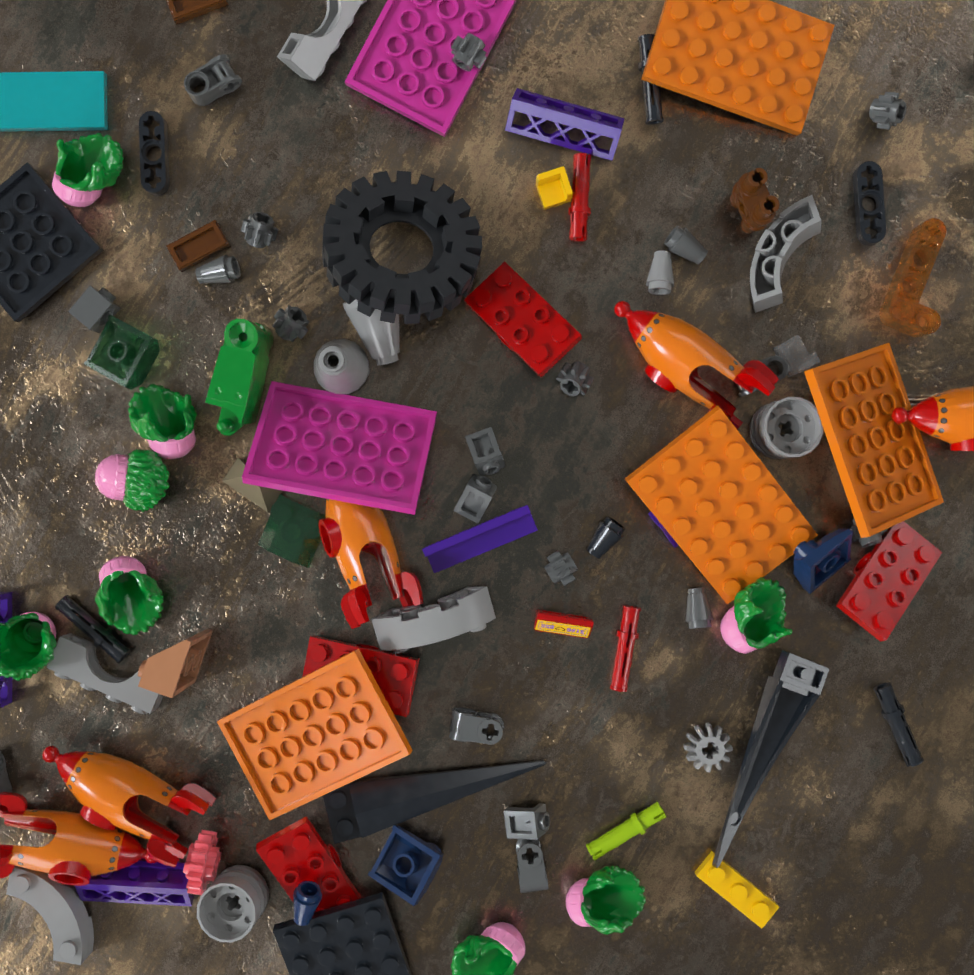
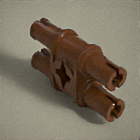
[730,168,780,234]

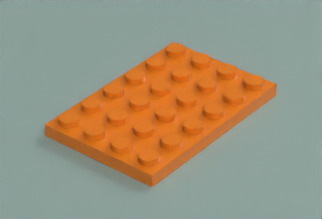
[641,0,835,136]
[804,343,944,538]
[625,406,818,605]
[217,648,413,821]

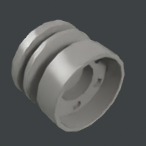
[749,397,823,459]
[197,865,269,943]

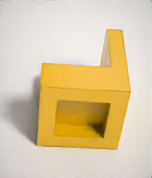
[536,166,573,210]

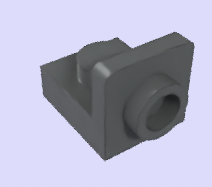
[465,427,506,476]
[453,474,497,524]
[504,803,550,840]

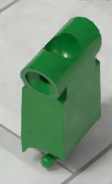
[205,319,274,436]

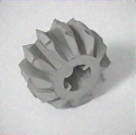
[683,723,733,773]

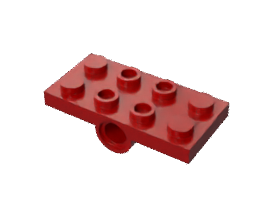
[464,261,583,378]
[836,521,943,642]
[302,635,420,717]
[256,816,362,912]

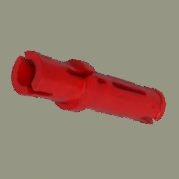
[568,153,591,242]
[610,605,641,692]

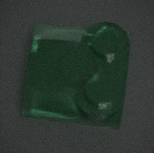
[84,315,160,390]
[258,494,326,568]

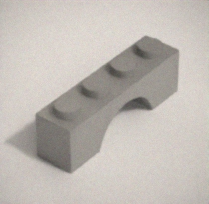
[277,0,366,81]
[46,633,164,714]

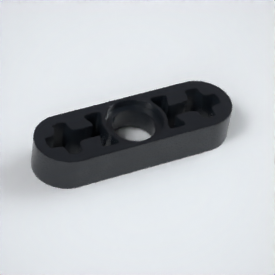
[139,111,170,196]
[853,161,886,246]

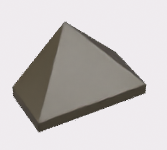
[222,458,284,513]

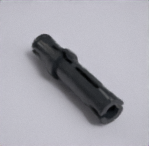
[638,34,664,125]
[55,595,131,664]
[873,682,924,767]

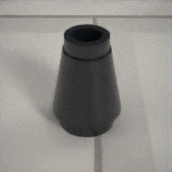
[586,516,625,559]

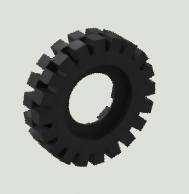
[322,171,482,324]

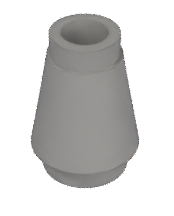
[646,251,674,295]

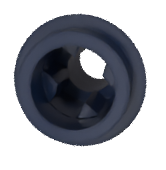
[293,881,322,926]

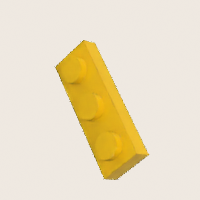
[695,851,779,929]

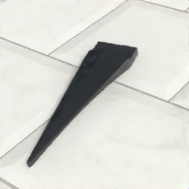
[712,650,829,868]
[323,760,547,844]

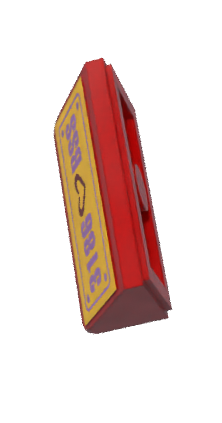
[534,609,594,638]

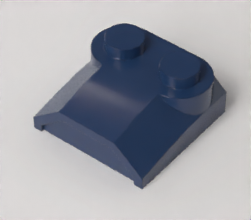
[794,529,853,594]
[368,825,444,906]

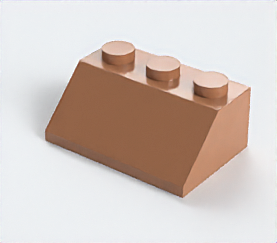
[138,628,213,698]

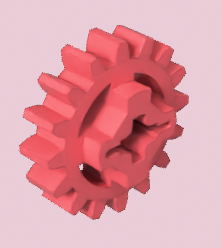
[183,830,221,895]

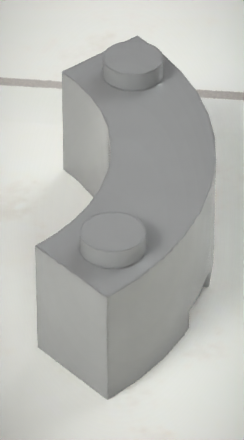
[750,195,821,313]
[371,586,496,654]
[6,866,94,965]

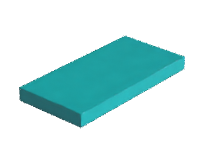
[0,71,108,132]

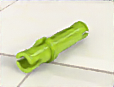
[586,801,667,861]

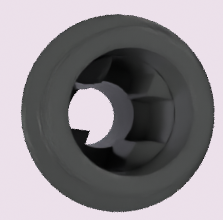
[664,225,708,265]
[195,255,241,284]
[685,588,714,629]

